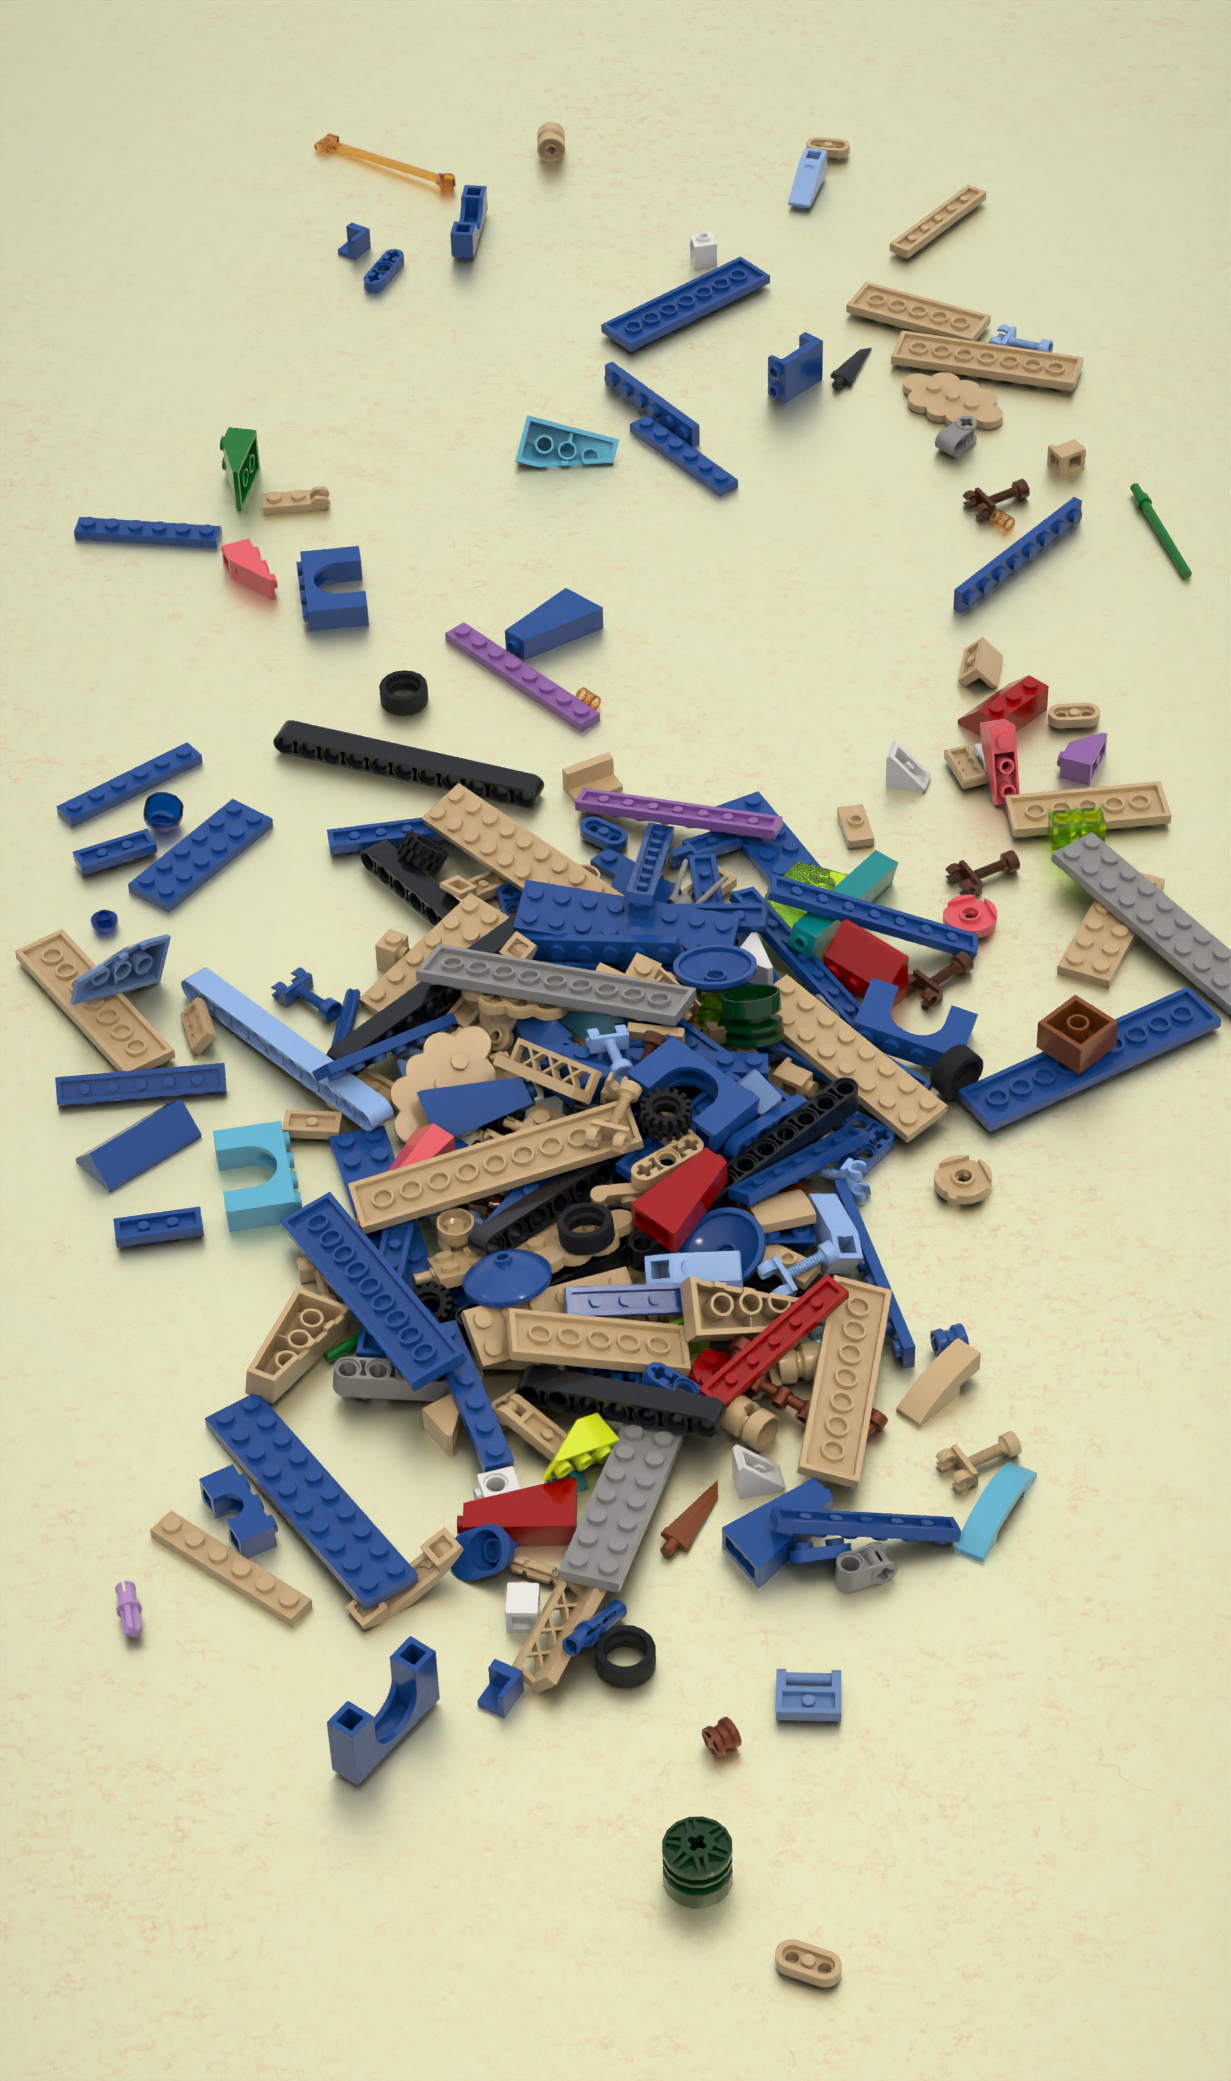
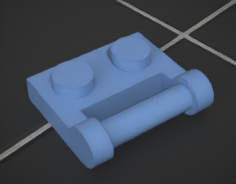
[776,1669,841,1721]

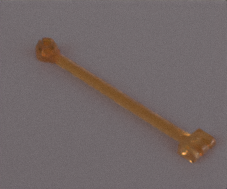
[314,133,456,193]

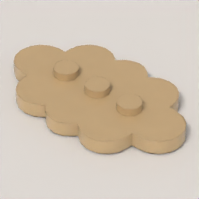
[903,372,1003,429]
[461,989,582,1021]
[390,1026,495,1143]
[514,1209,635,1274]

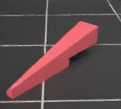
[355,1123,455,1230]

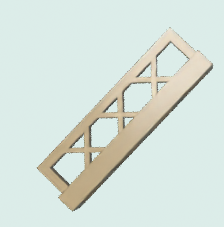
[493,1037,602,1104]
[512,1579,607,1694]

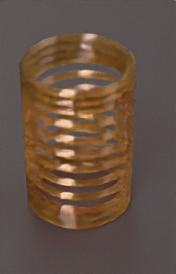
[990,509,1015,531]
[575,687,601,710]

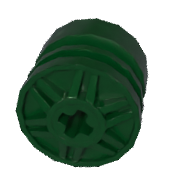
[721,984,784,1048]
[662,1816,733,1909]

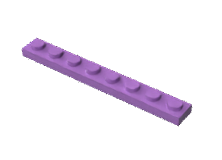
[445,622,600,732]
[575,788,783,840]

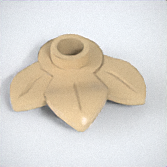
[475,1012,517,1051]

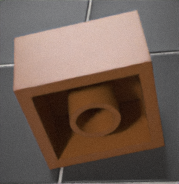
[1036,995,1118,1074]

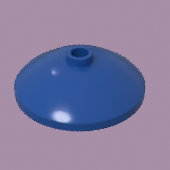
[673,945,757,993]
[680,1207,766,1282]
[462,1249,552,1308]

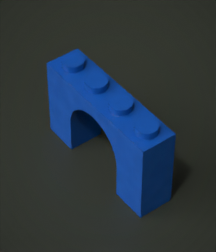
[296,546,369,631]
[853,977,978,1070]
[626,1036,760,1152]
[327,1636,440,1786]

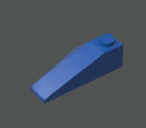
[512,1016,574,1061]

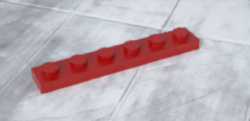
[699,1274,849,1408]

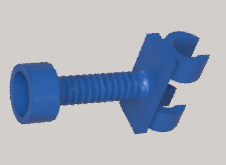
[271,967,342,1022]

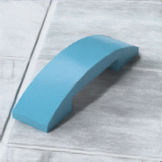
[955,1462,1037,1562]

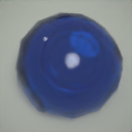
[143,792,184,833]

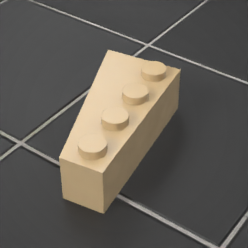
[680,1276,799,1343]
[245,1287,351,1404]

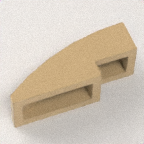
[896,1338,981,1428]

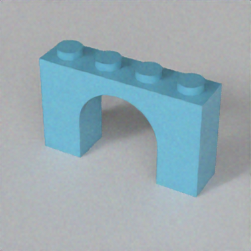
[213,1121,302,1232]

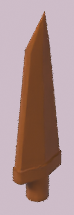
[660,1480,718,1557]

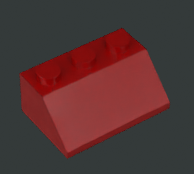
[958,675,1049,737]
[824,919,909,1008]

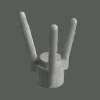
[668,859,728,904]

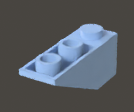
[788,148,827,208]
[808,1194,863,1274]
[644,1251,742,1284]

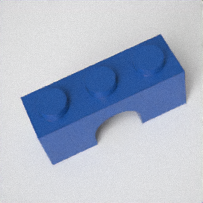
[199,1464,278,1559]

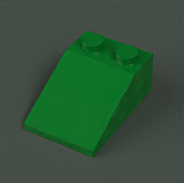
[220,427,260,511]

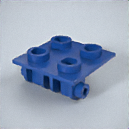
[765,1224,817,1251]

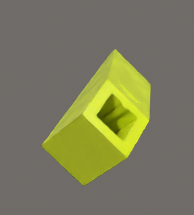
[542,1413,620,1481]

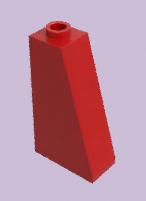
[631,1147,728,1253]
[457,1477,577,1546]

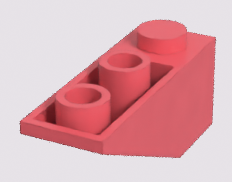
[221,538,278,600]
[980,719,1020,806]

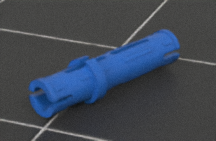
[562,1600,627,1656]

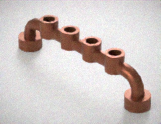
[729,1335,888,1437]

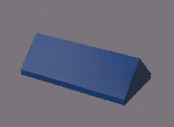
[75,1099,202,1193]

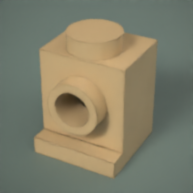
[1047,439,1086,478]
[375,929,410,972]
[772,1057,818,1099]

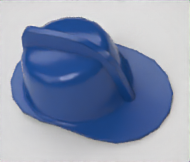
[451,1523,519,1581]

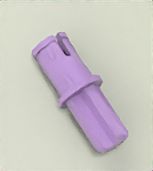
[115,1581,142,1638]

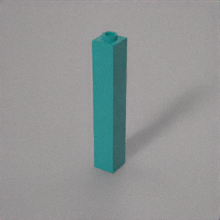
[788,850,898,958]

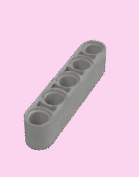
[333,1357,483,1401]

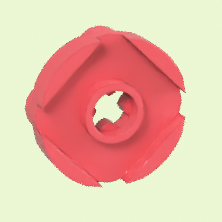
[943,895,997,938]

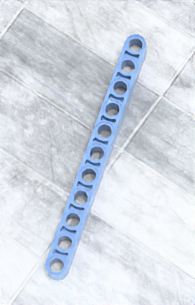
[181,967,394,1132]

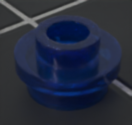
[91,910,118,934]

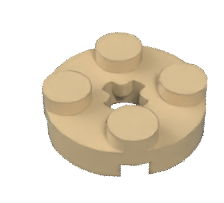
[934,1155,992,1207]

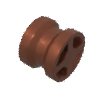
[702,1717,742,1758]

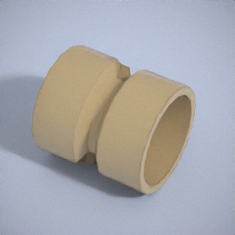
[537,122,565,163]
[436,1208,475,1252]
[776,1340,819,1385]
[722,1395,780,1451]

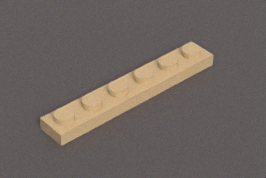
[890,185,986,259]
[150,1511,313,1627]

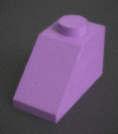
[1057,733,1107,785]

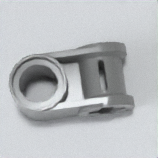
[935,416,977,458]
[834,1541,898,1593]

